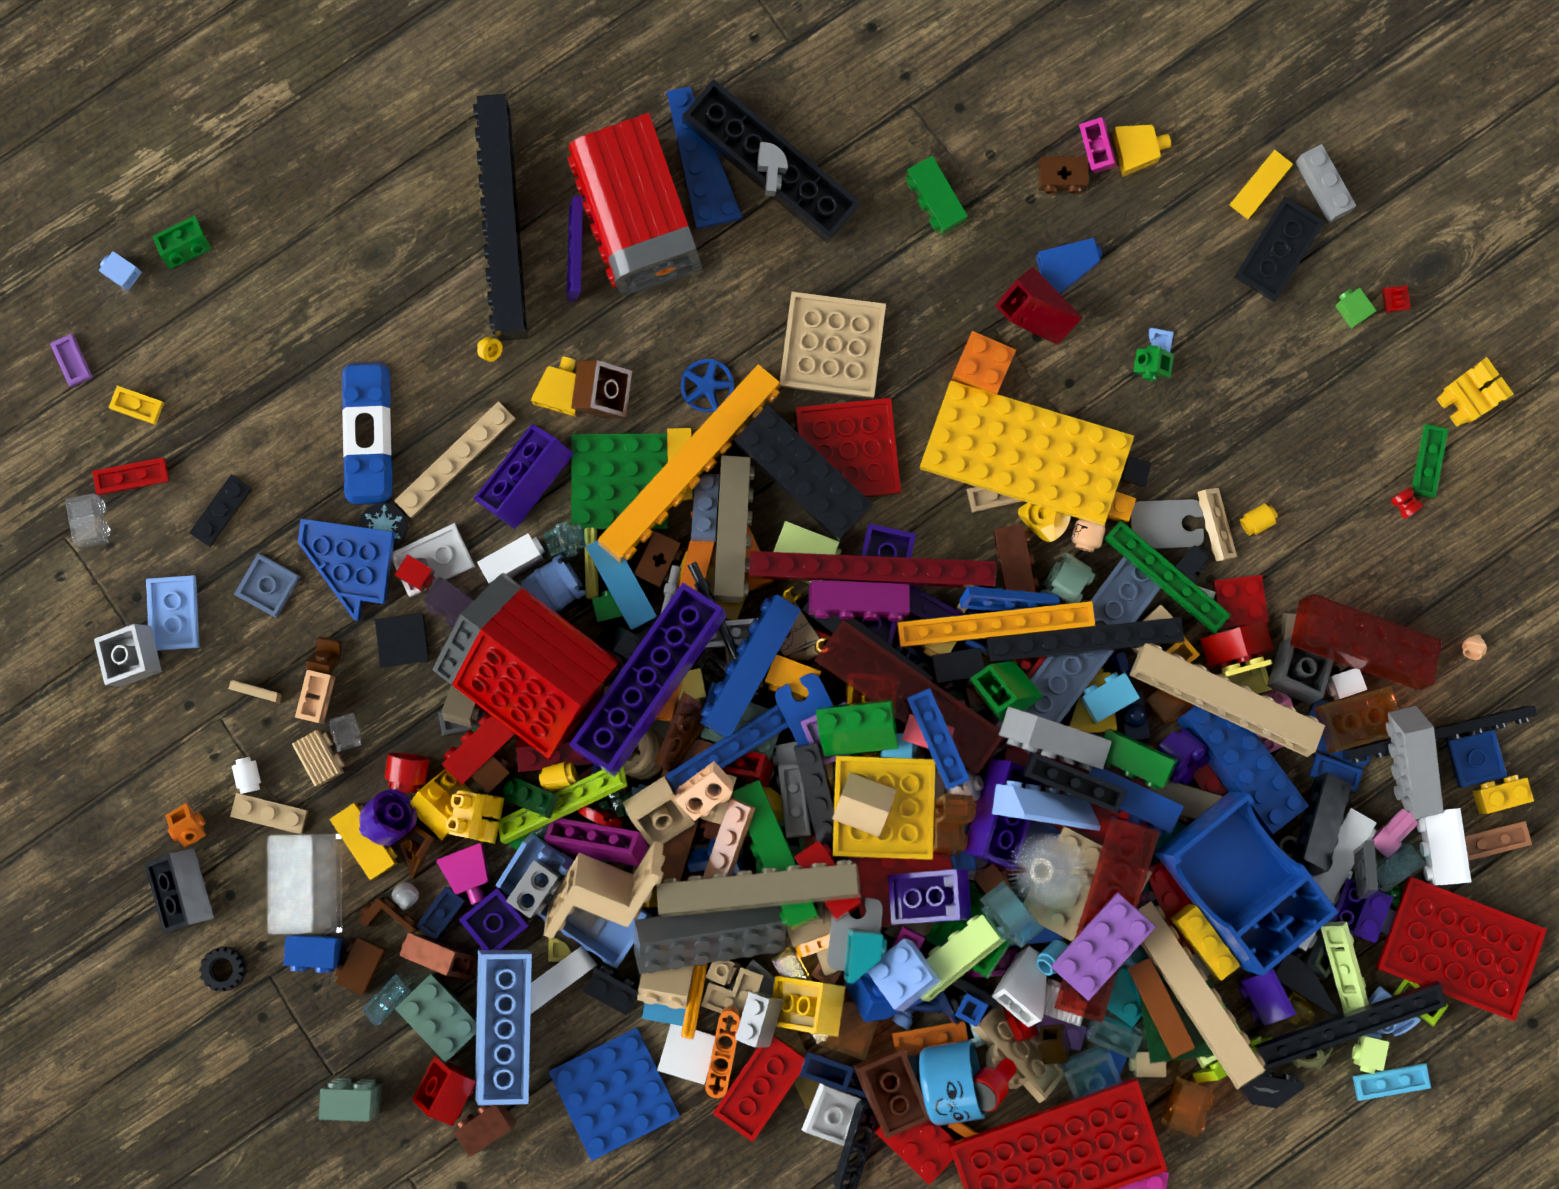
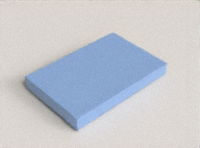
[146,575,200,651]

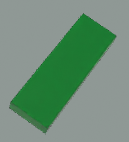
[1411,423,1449,499]

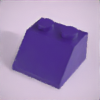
[1237,969,1296,1026]

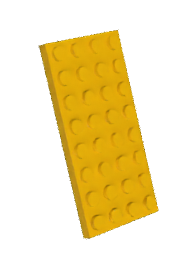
[920,380,1134,526]

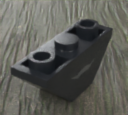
[1238,1070,1305,1108]

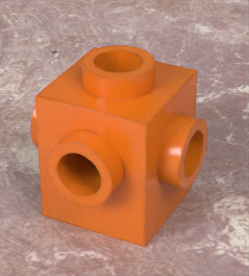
[165,803,206,848]

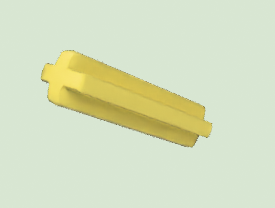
[584,528,599,599]

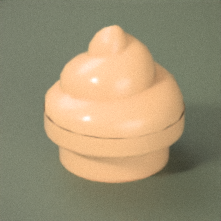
[1462,634,1487,660]

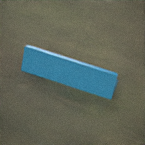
[586,540,657,630]

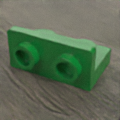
[152,215,212,269]

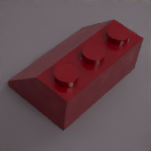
[516,717,594,773]

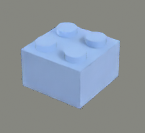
[867,938,941,1012]

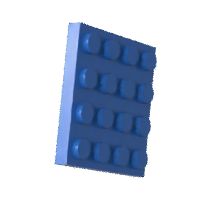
[548,1027,680,1161]

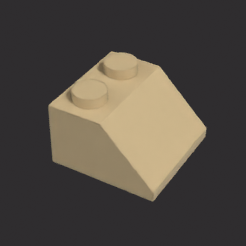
[622,776,695,847]

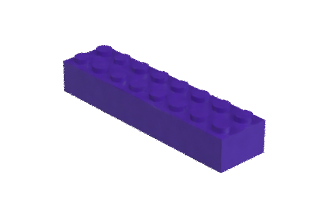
[569,583,727,778]

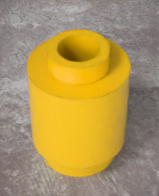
[1240,503,1278,536]
[539,762,577,792]

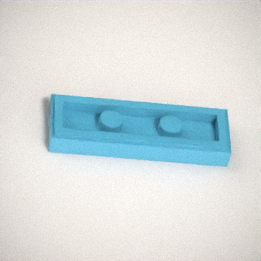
[1353,1063,1431,1101]

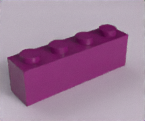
[809,580,910,622]
[544,818,649,867]

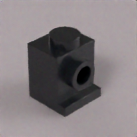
[1175,545,1210,582]

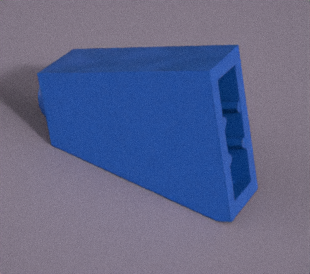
[1036,238,1102,295]

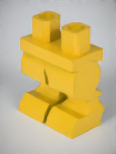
[1437,357,1514,427]
[445,790,505,844]

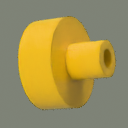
[477,336,502,362]

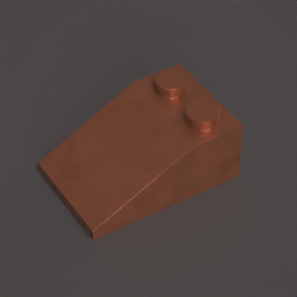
[853,1046,930,1139]

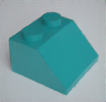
[844,929,887,983]

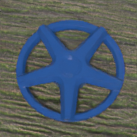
[680,359,734,412]

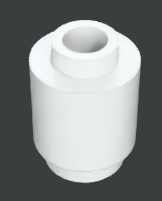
[232,757,261,794]

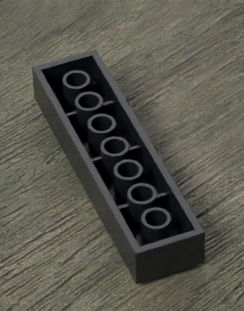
[682,79,860,244]

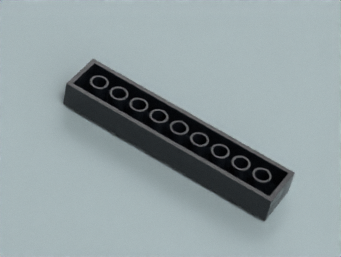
[473,94,528,341]

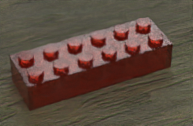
[1290,594,1442,690]

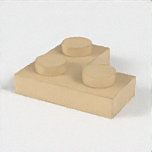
[701,967,764,1017]

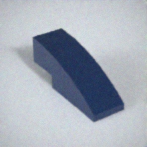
[799,1052,866,1098]

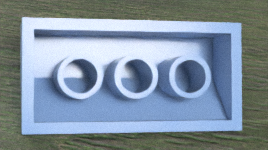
[992,781,1100,831]

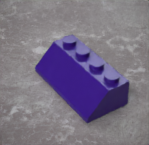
[473,424,573,530]

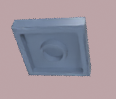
[234,553,301,618]

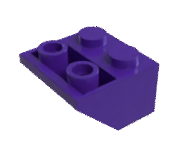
[1330,878,1393,943]

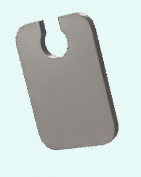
[1130,499,1204,549]
[827,898,883,973]

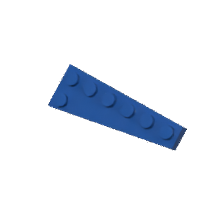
[667,87,742,229]

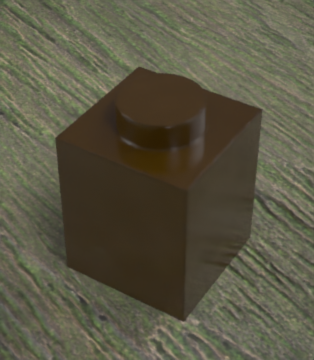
[1037,1024,1071,1065]

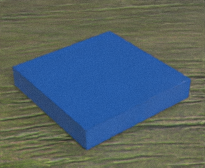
[1446,730,1507,788]

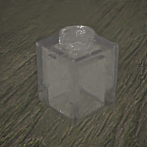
[330,713,361,752]

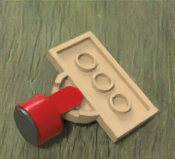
[972,1003,1067,1112]

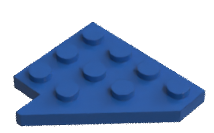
[298,519,395,621]

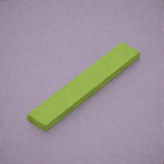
[497,766,627,844]

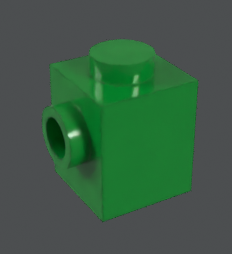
[592,590,624,624]

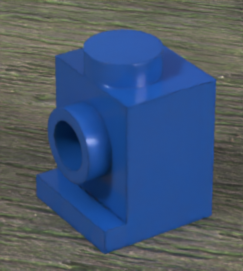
[955,993,988,1027]

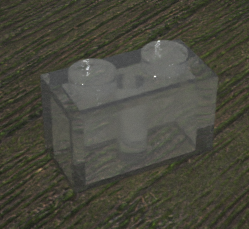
[65,493,110,549]

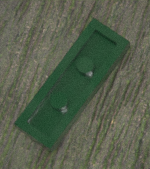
[500,775,560,819]

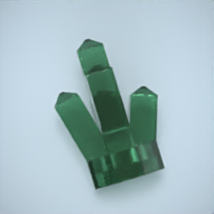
[598,788,633,819]

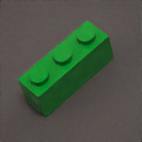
[905,156,968,236]
[1103,729,1178,790]

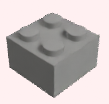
[94,624,162,687]

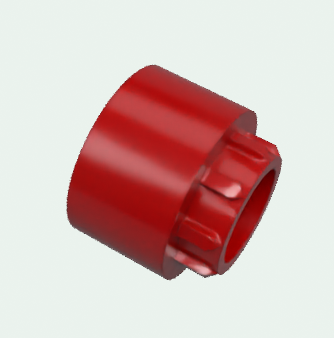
[384,752,430,793]

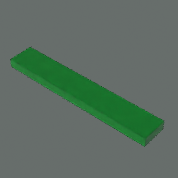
[1104,520,1231,634]

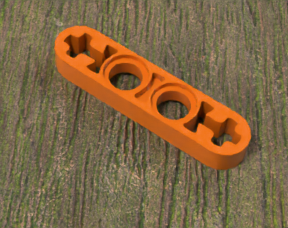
[705,1006,742,1098]

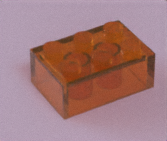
[1314,686,1398,753]

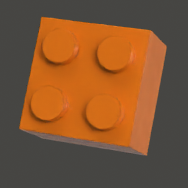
[951,331,1016,395]

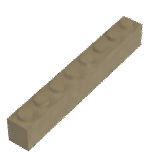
[657,860,861,917]

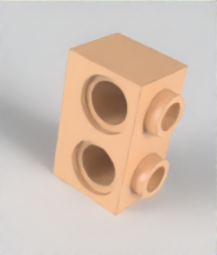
[295,670,336,724]
[675,761,733,821]

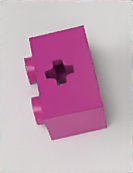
[1079,117,1118,174]

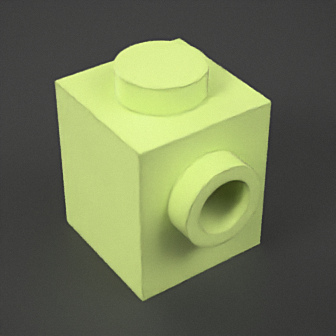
[1352,1036,1389,1074]

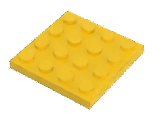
[833,756,935,859]

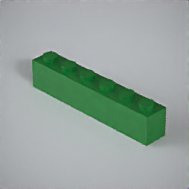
[732,780,820,931]

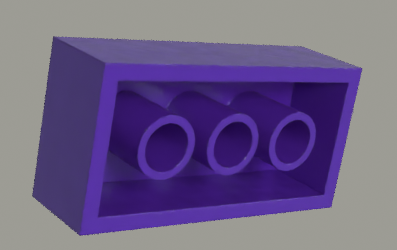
[962,758,1042,870]

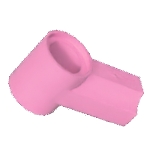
[1371,809,1419,858]

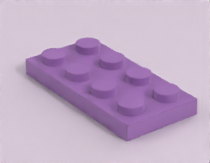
[1051,892,1156,1001]

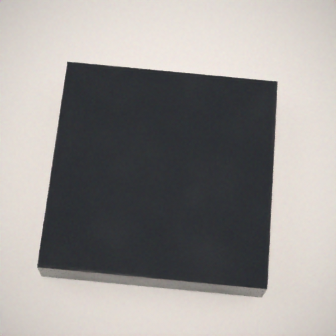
[375,613,429,668]

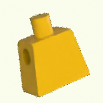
[1112,125,1171,177]
[531,357,578,417]

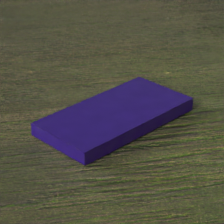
[567,196,583,301]

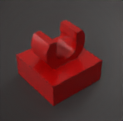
[1382,285,1411,313]

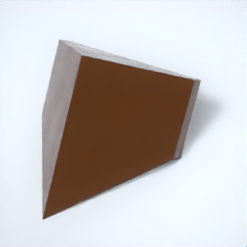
[397,824,438,880]

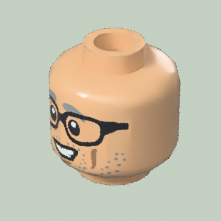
[1071,519,1106,552]

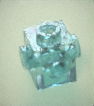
[543,522,586,558]

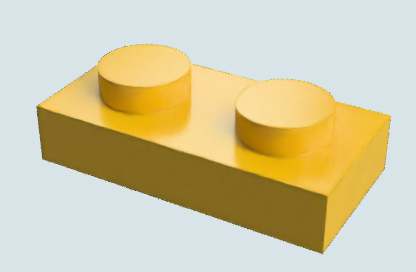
[109,386,164,425]

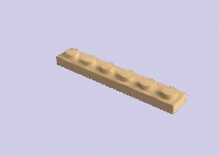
[394,401,516,519]

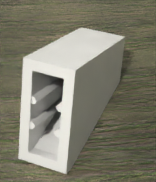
[992,946,1047,1028]

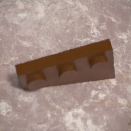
[655,692,705,772]

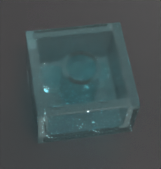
[980,881,1044,948]
[1059,1043,1122,1099]

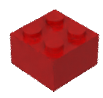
[412,1056,476,1126]

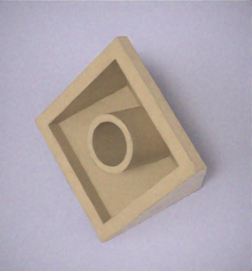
[832,772,896,837]

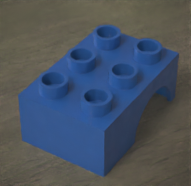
[1155,792,1339,976]

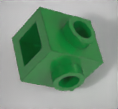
[1133,345,1174,381]

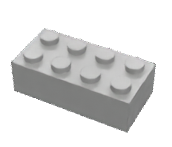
[1386,706,1444,820]
[999,707,1112,771]

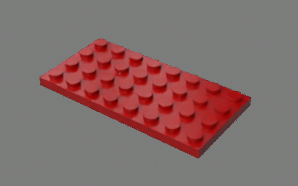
[949,1077,1167,1189]

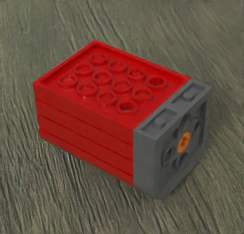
[567,113,703,295]
[432,573,621,759]

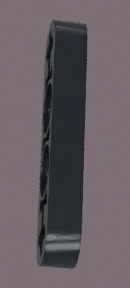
[833,1098,877,1189]

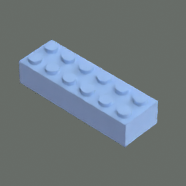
[475,950,532,1105]

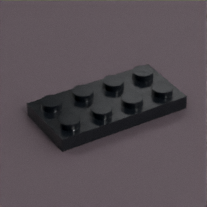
[1234,197,1325,302]

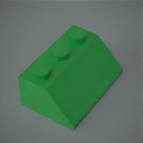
[816,699,899,756]

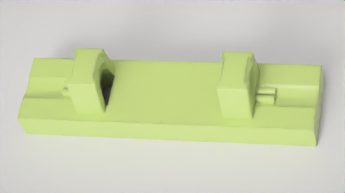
[1321,921,1369,1013]

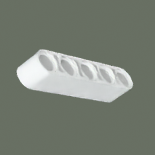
[530,946,597,1014]

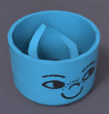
[919,1040,985,1125]

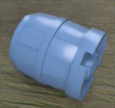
[521,553,586,612]

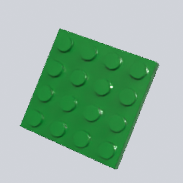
[571,434,668,530]

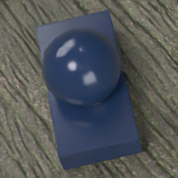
[1120,690,1151,740]

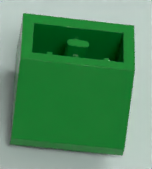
[970,661,1043,724]

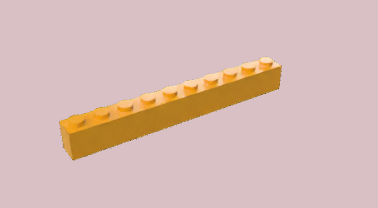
[598,364,780,563]

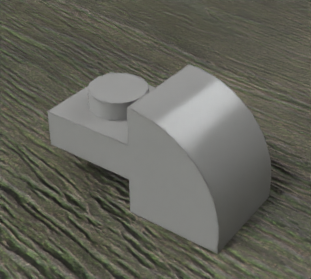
[757,142,788,196]

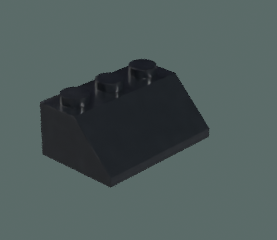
[144,848,214,934]

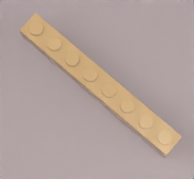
[1130,643,1325,757]
[1138,902,1265,1090]

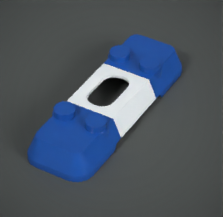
[342,362,393,505]

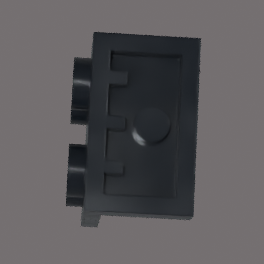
[583,964,639,1015]

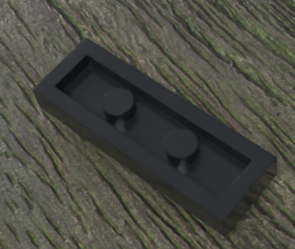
[189,474,252,548]

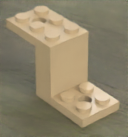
[544,841,665,939]

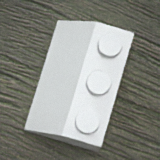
[1416,808,1471,885]

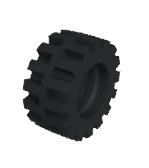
[199,947,247,992]

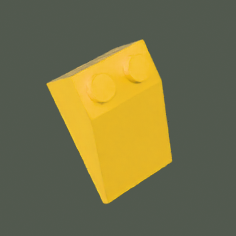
[772,976,845,1036]

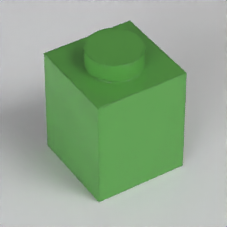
[1335,288,1376,329]

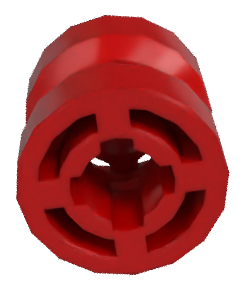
[1390,487,1424,519]

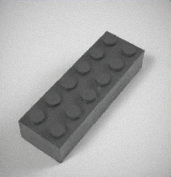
[634,905,786,974]

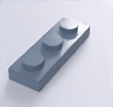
[691,474,720,542]

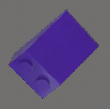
[888,869,972,925]

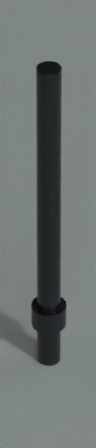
[687,562,759,697]

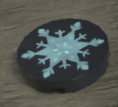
[359,502,408,549]

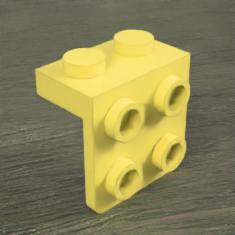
[1219,657,1272,694]

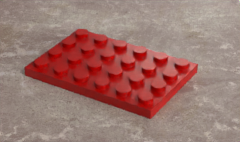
[1376,876,1547,1021]

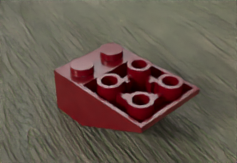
[994,267,1083,345]

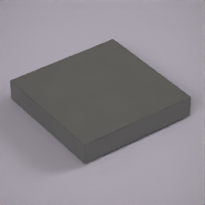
[1353,841,1378,899]

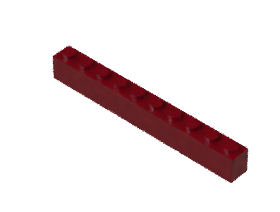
[749,551,996,588]

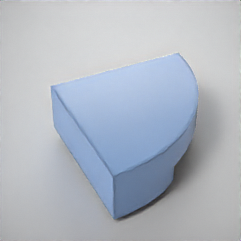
[1149,328,1174,352]

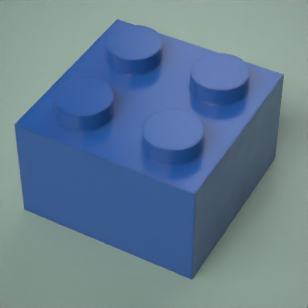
[283,934,344,973]

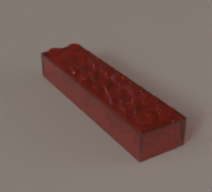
[814,620,1003,775]
[1054,814,1160,1023]

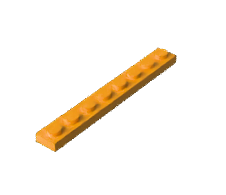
[897,601,1095,647]

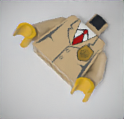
[779,586,834,660]

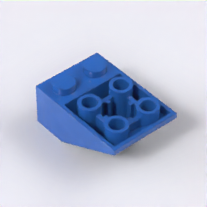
[844,973,924,1022]

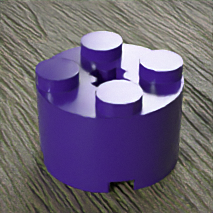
[1157,727,1210,785]
[359,789,417,847]

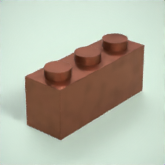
[992,524,1039,593]

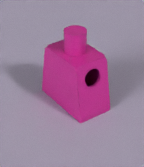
[436,843,490,905]

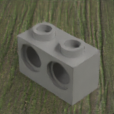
[506,859,561,918]

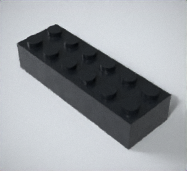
[734,405,873,542]

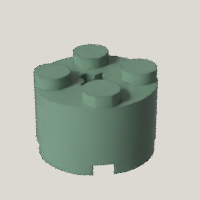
[1041,552,1095,605]

